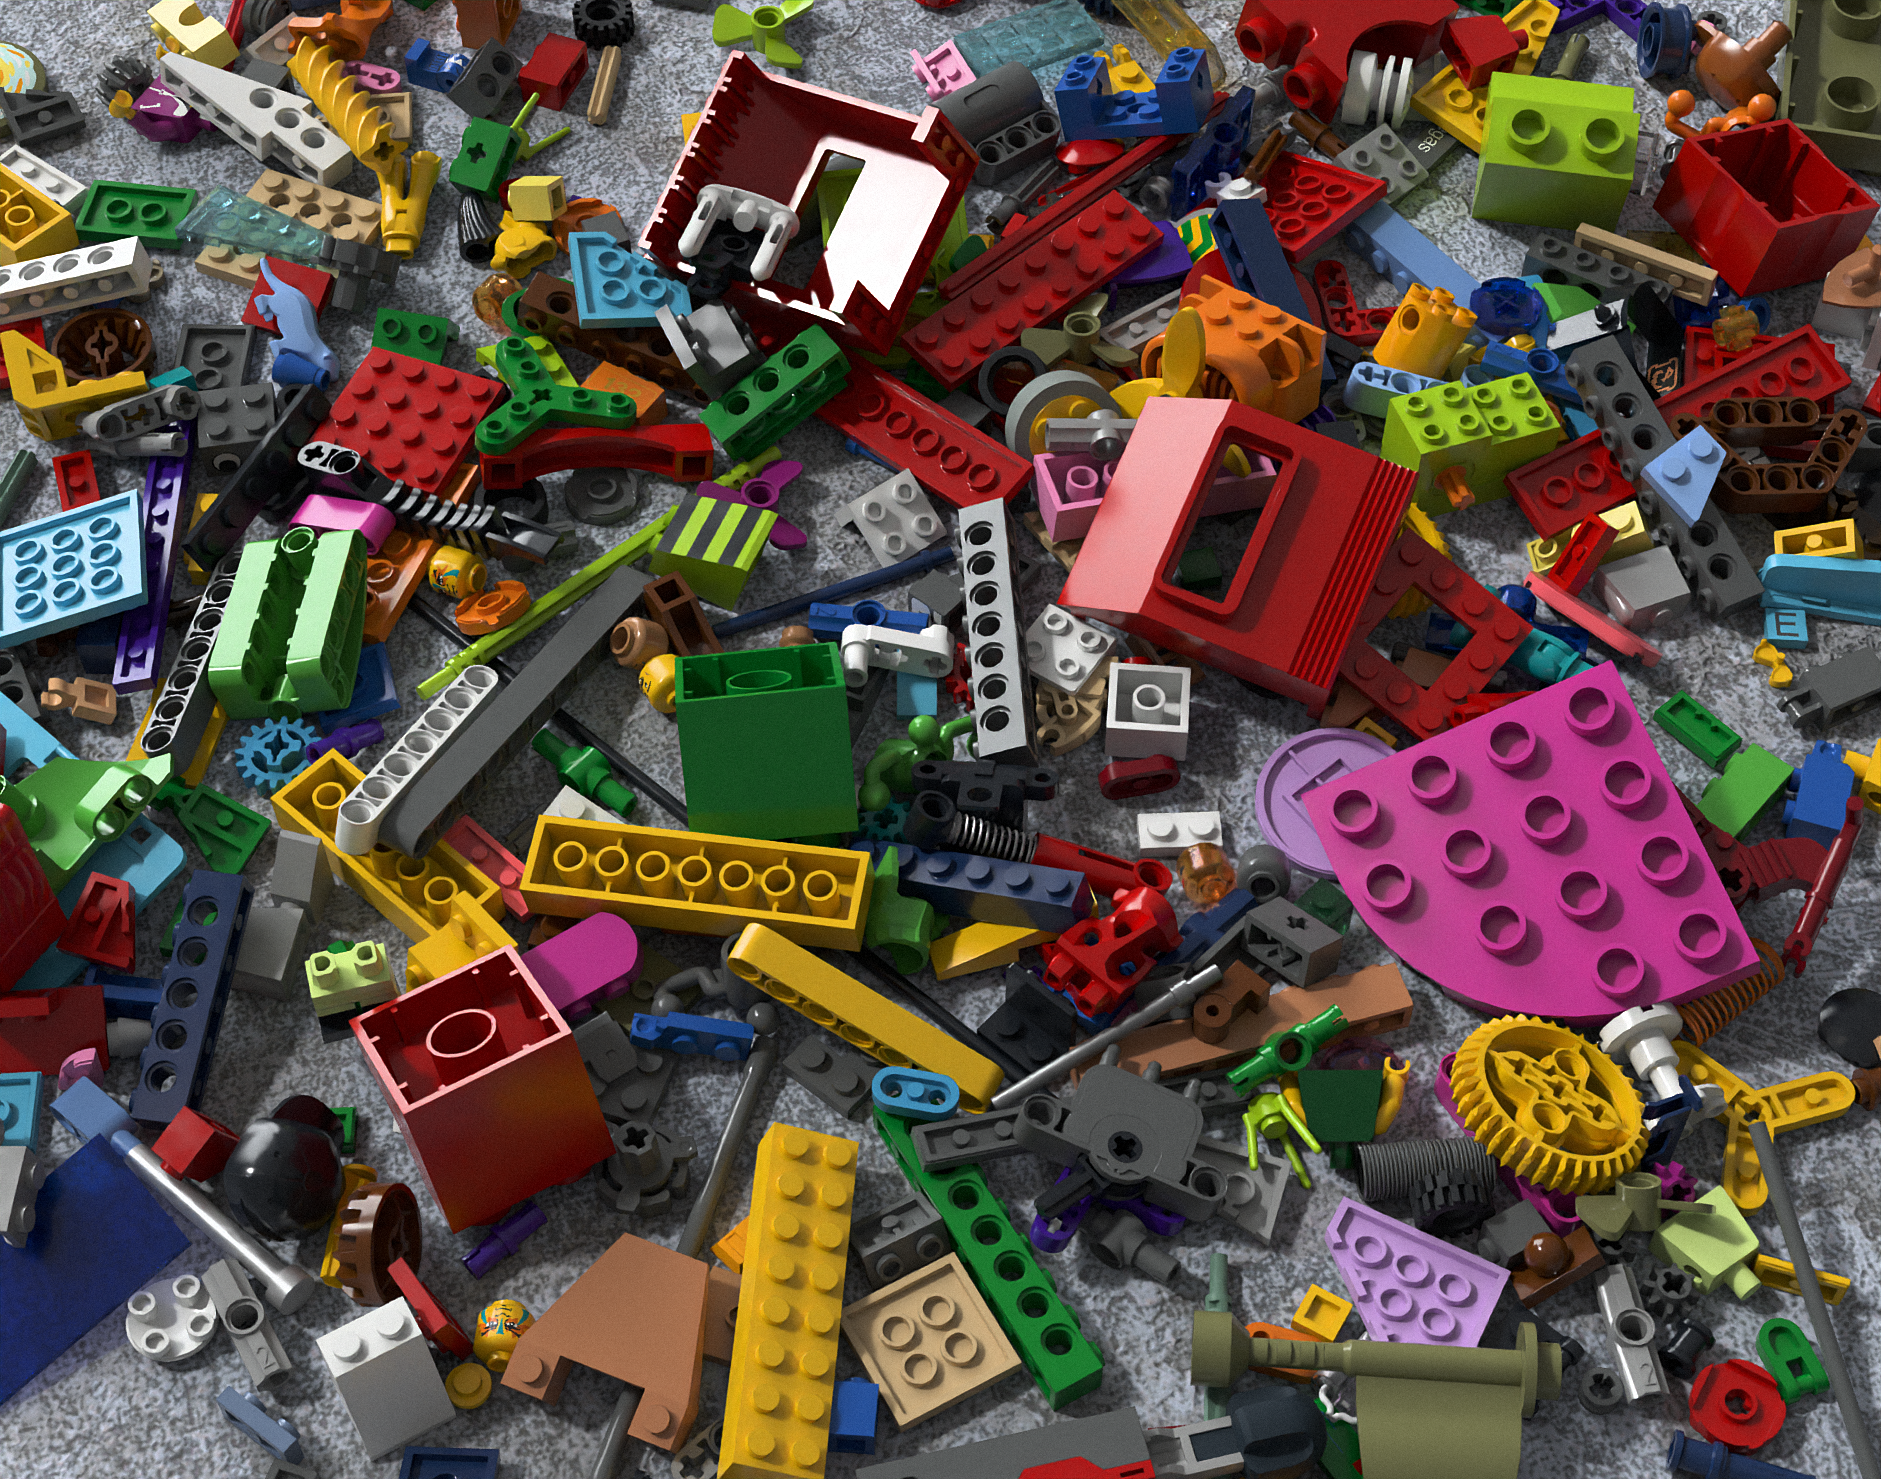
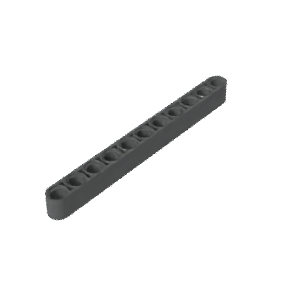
[378,565,657,861]

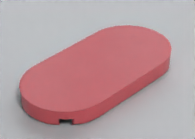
[1523,571,1663,668]

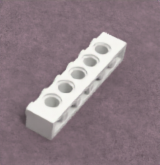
[0,236,153,325]

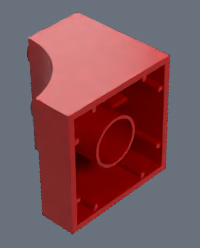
[349,944,617,1234]

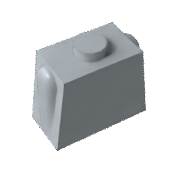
[1591,544,1691,632]
[231,908,311,1002]

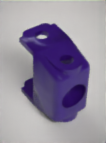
[1101,221,1193,311]

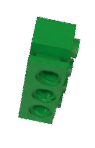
[698,323,852,462]

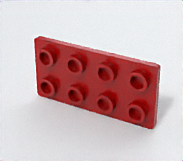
[0,985,111,1075]

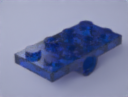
[1169,85,1256,223]

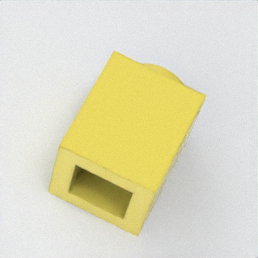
[508,176,567,221]

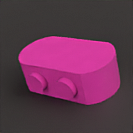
[521,912,644,1021]

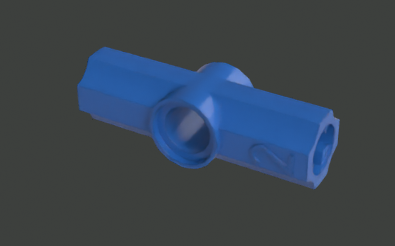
[1479,340,1583,405]
[808,599,929,648]

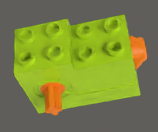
[1379,372,1562,518]

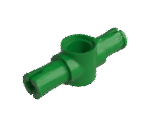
[531,728,638,818]
[1225,1004,1350,1098]

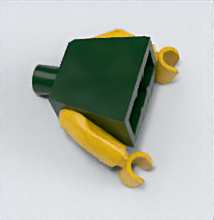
[1277,1057,1411,1169]

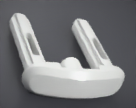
[678,184,800,281]

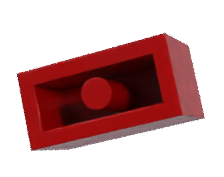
[518,32,589,112]

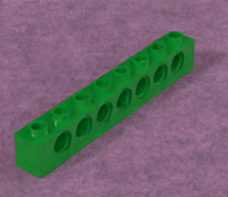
[873,1092,1105,1412]

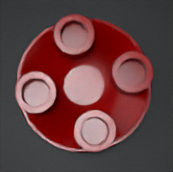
[1055,138,1125,174]

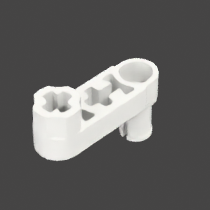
[841,624,954,687]

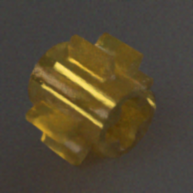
[1712,305,1760,352]

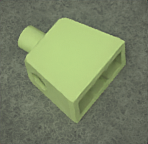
[1648,1185,1762,1301]

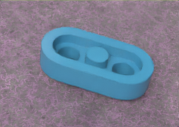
[872,1066,959,1121]

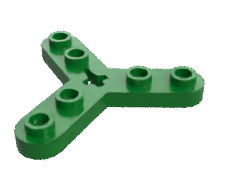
[475,336,637,456]

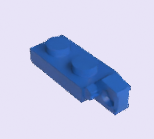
[630,1011,754,1061]

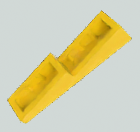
[929,885,1099,981]

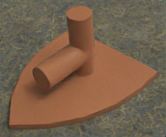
[1822,244,1881,309]

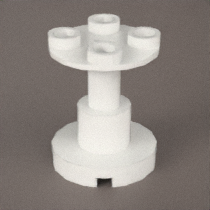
[1596,1002,1728,1141]

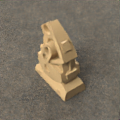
[1036,656,1118,757]

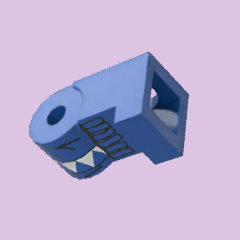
[404,38,470,93]

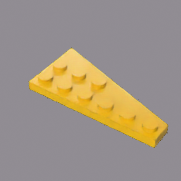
[1410,0,1560,155]

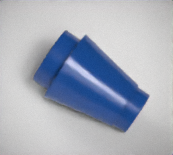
[272,353,331,392]

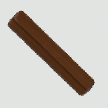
[1244,129,1288,185]

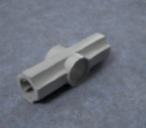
[1045,409,1138,461]
[201,1258,296,1393]
[1591,1264,1670,1409]

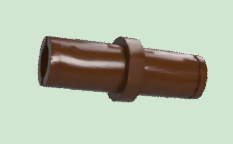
[1288,108,1350,161]

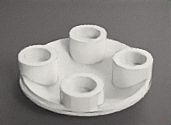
[126,1274,219,1362]

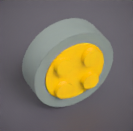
[1005,370,1123,464]

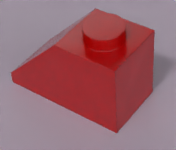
[151,1105,241,1183]

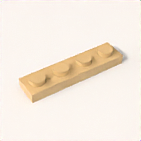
[1574,222,1718,307]

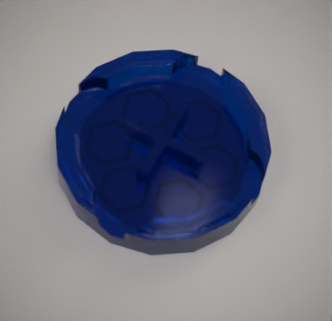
[1469,277,1544,336]

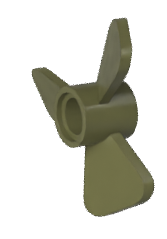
[1021,293,1139,371]
[1575,1163,1716,1241]

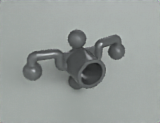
[651,931,846,1036]

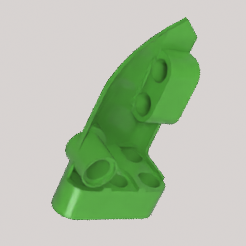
[0,753,174,897]

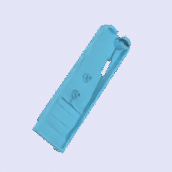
[1756,554,1881,626]

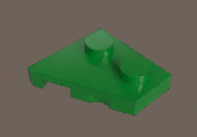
[177,782,272,875]

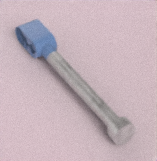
[49,1076,315,1315]

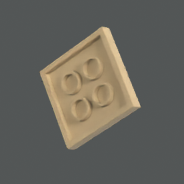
[840,1252,1022,1433]

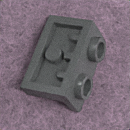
[848,1191,951,1290]

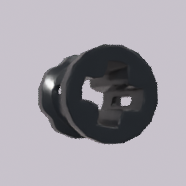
[1657,1317,1716,1380]

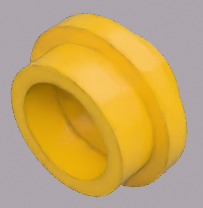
[445,1363,492,1409]

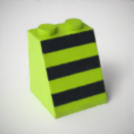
[647,493,779,612]

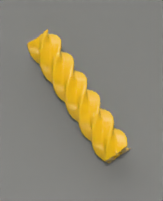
[286,36,408,174]

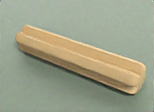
[587,45,622,125]

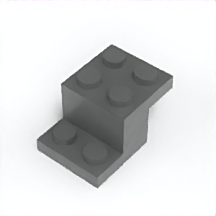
[654,298,768,400]

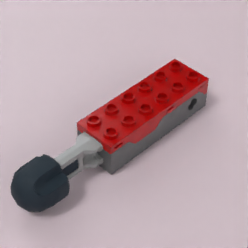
[855,1386,1328,1479]

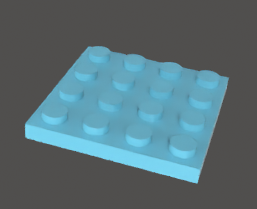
[0,489,148,650]

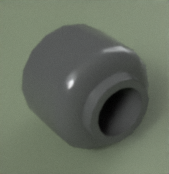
[1236,844,1291,906]

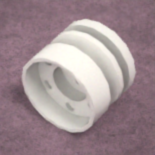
[1341,49,1415,131]

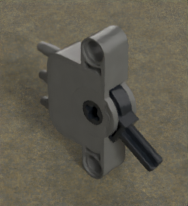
[1013,1044,1229,1222]

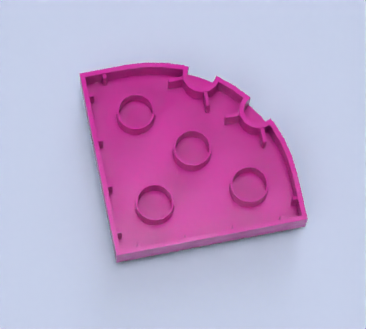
[1301,659,1760,1028]

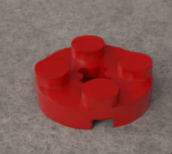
[1688,1359,1786,1456]

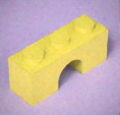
[147,0,241,69]

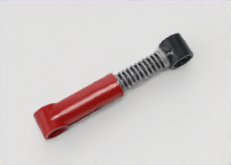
[903,790,1173,899]

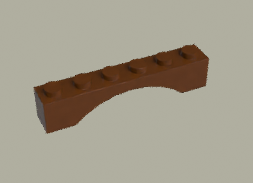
[643,570,725,657]

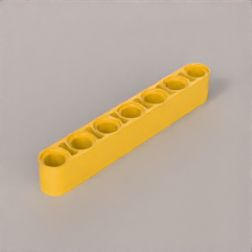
[726,923,1005,1115]

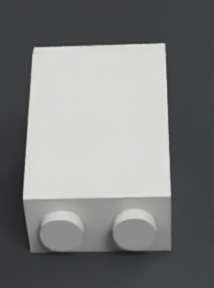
[316,1296,457,1461]

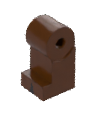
[1192,959,1271,1044]

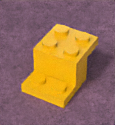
[405,890,519,993]

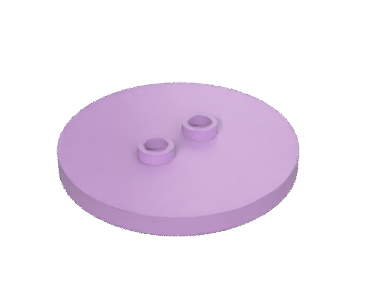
[1255,727,1397,881]

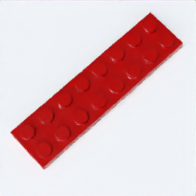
[900,190,1165,392]

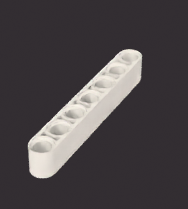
[335,665,498,855]

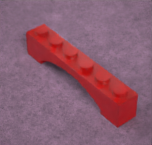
[479,423,714,490]

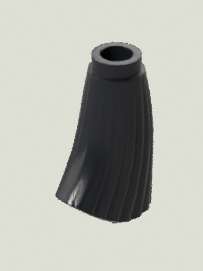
[457,191,504,263]

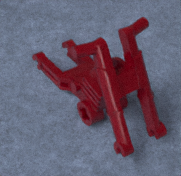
[1672,782,1864,979]

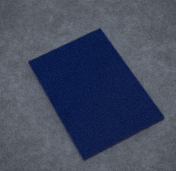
[0,1133,192,1407]

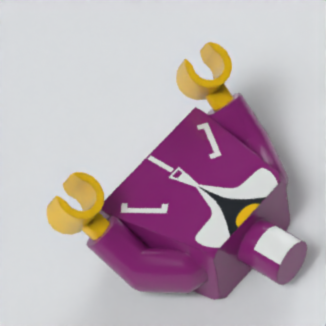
[109,37,219,144]

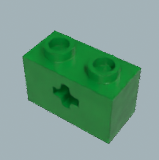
[449,116,522,204]

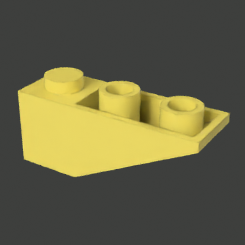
[1526,501,1656,576]

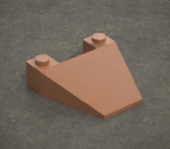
[500,1232,710,1455]

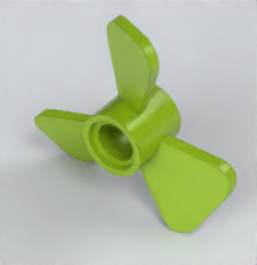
[712,0,814,69]

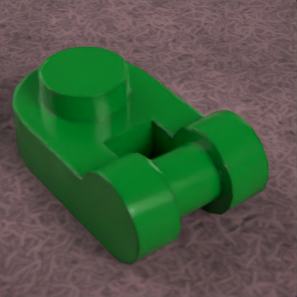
[1755,1318,1830,1406]

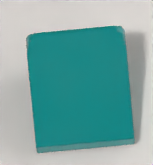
[148,366,198,392]

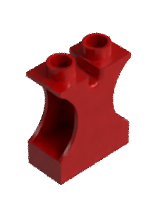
[1234,0,1460,125]

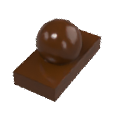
[1509,1225,1606,1310]

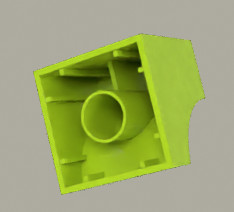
[1471,71,1641,234]

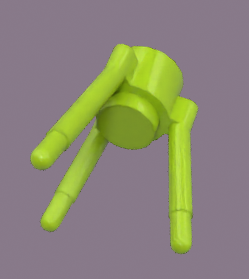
[510,92,571,163]
[1242,1092,1322,1189]

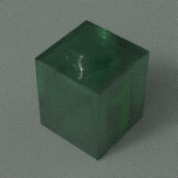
[1294,877,1354,935]

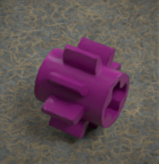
[1648,1161,1698,1219]

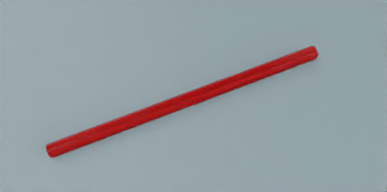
[937,91,1232,302]

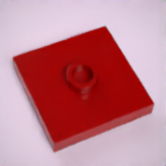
[241,256,336,336]

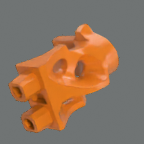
[288,0,394,63]

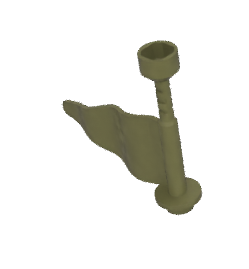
[1190,1310,1562,1479]

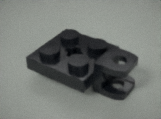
[683,218,776,300]

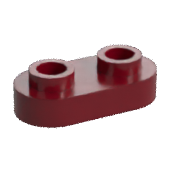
[1098,754,1181,800]

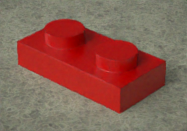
[52,449,102,512]
[1547,511,1620,597]

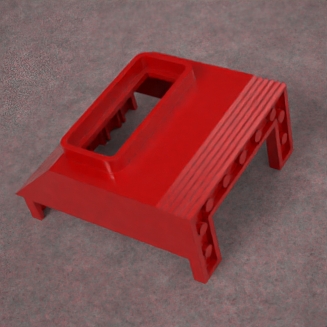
[637,49,981,357]
[1056,396,1420,721]

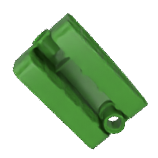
[208,527,367,724]

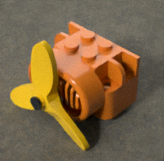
[1109,274,1327,478]

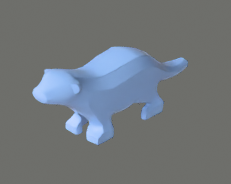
[254,258,340,382]

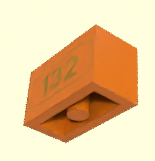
[580,361,668,426]

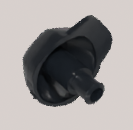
[223,1094,346,1242]

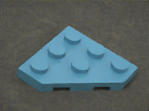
[568,232,692,329]

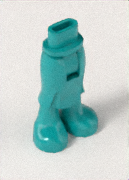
[1449,584,1593,684]

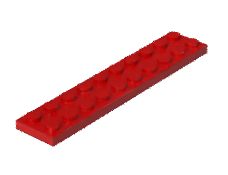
[742,311,1034,509]
[1502,323,1852,543]

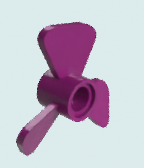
[696,460,807,550]

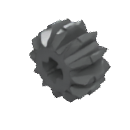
[94,54,155,108]

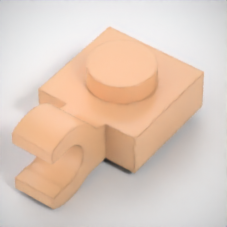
[41,677,117,725]

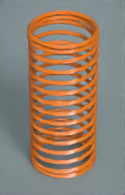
[1672,937,1785,1048]

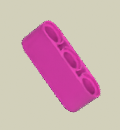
[288,494,397,555]

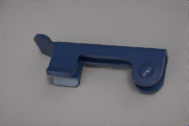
[1640,1074,1703,1173]

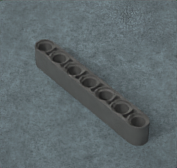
[140,551,243,779]

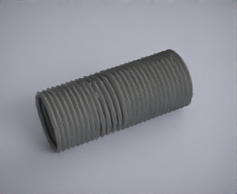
[1354,1136,1497,1202]

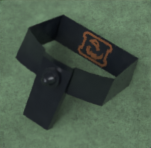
[1546,281,1683,401]

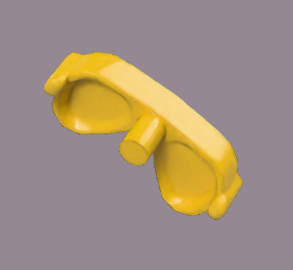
[1752,638,1793,688]

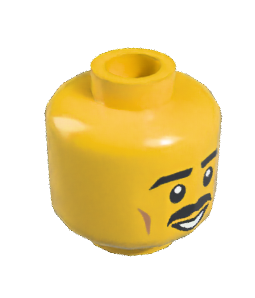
[639,654,679,713]

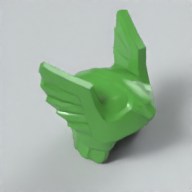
[864,846,951,975]

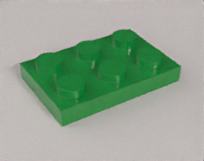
[75,179,199,250]

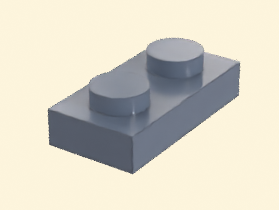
[216,1386,305,1465]

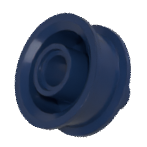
[1636,2,1698,80]

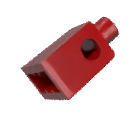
[1439,15,1529,91]

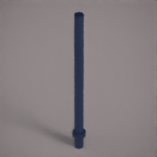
[711,546,954,640]

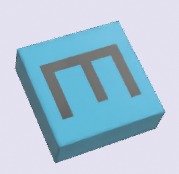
[1762,608,1808,649]

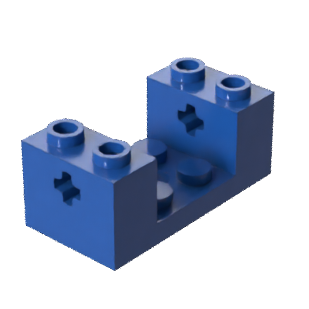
[1054,47,1215,142]

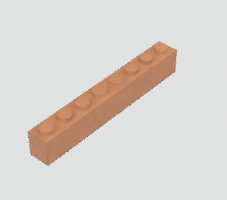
[1069,962,1414,1090]

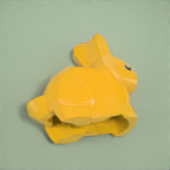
[490,211,557,279]

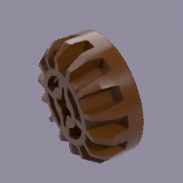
[51,308,157,387]
[332,1182,422,1307]

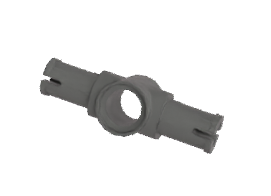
[1073,1202,1181,1286]

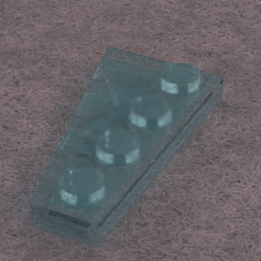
[174,184,333,268]

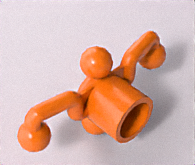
[1665,90,1776,140]

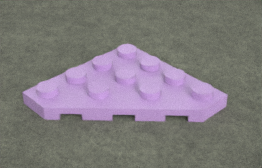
[1324,1196,1511,1347]

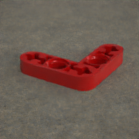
[1313,260,1399,347]

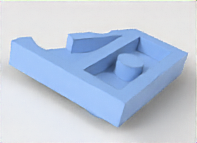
[1640,425,1727,528]

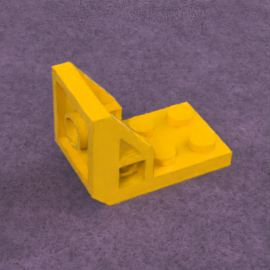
[0,330,150,442]

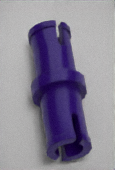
[306,718,384,765]
[460,1200,548,1281]

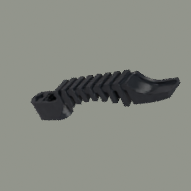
[298,441,565,565]

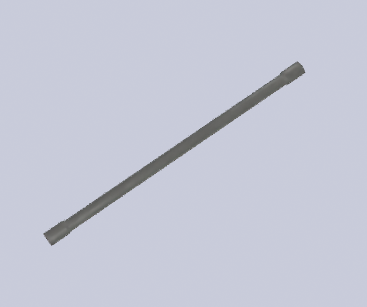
[588,1036,780,1479]

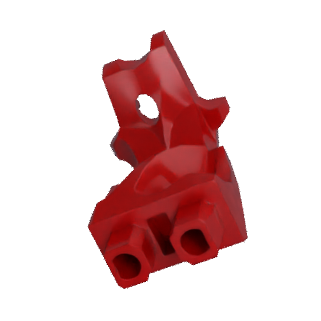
[1043,887,1184,1018]

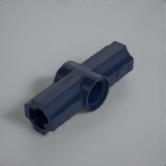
[1153,887,1259,966]

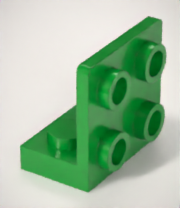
[370,307,460,366]

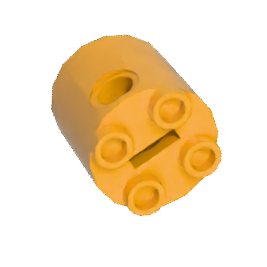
[1372,283,1478,380]

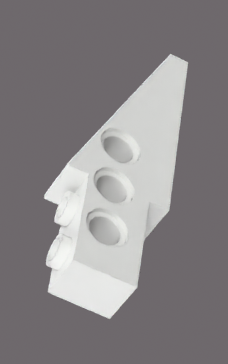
[160,52,353,188]

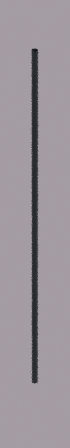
[406,593,1059,1099]

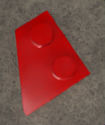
[56,871,136,975]

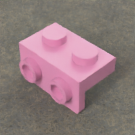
[910,39,977,102]

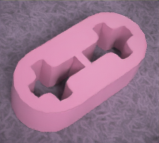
[342,60,403,95]

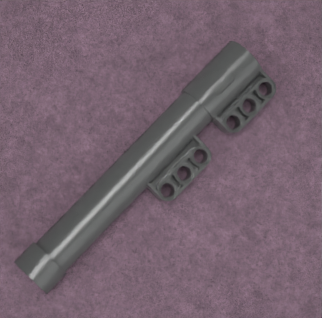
[641,61,1062,307]

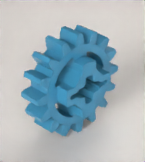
[235,716,322,796]

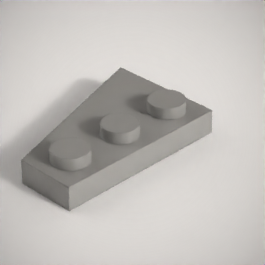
[1192,1136,1292,1247]

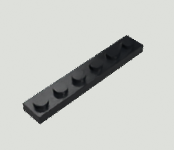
[180,383,332,572]

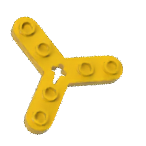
[1670,1040,1856,1217]

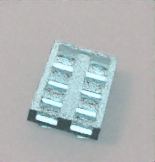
[954,0,1105,78]

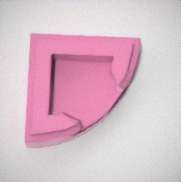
[58,1048,104,1090]

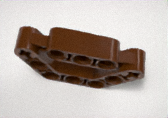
[1668,397,1868,514]

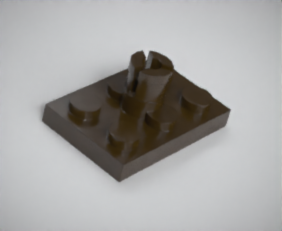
[1762,485,1881,561]

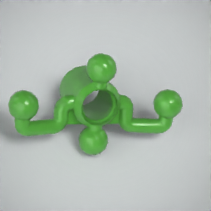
[858,715,978,812]

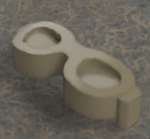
[126,259,165,303]

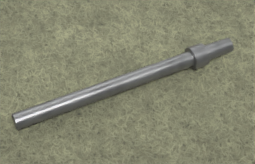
[990,964,1224,1111]

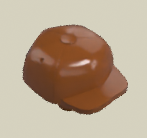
[1694,20,1793,112]

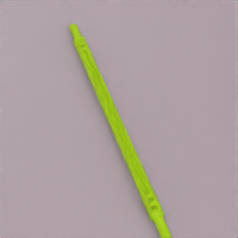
[416,445,782,700]

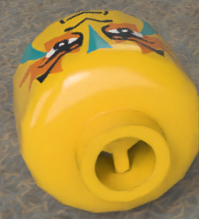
[426,545,487,600]
[473,1299,536,1373]

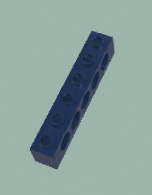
[129,869,255,1131]

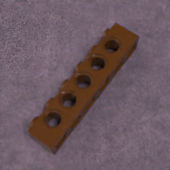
[517,271,730,405]

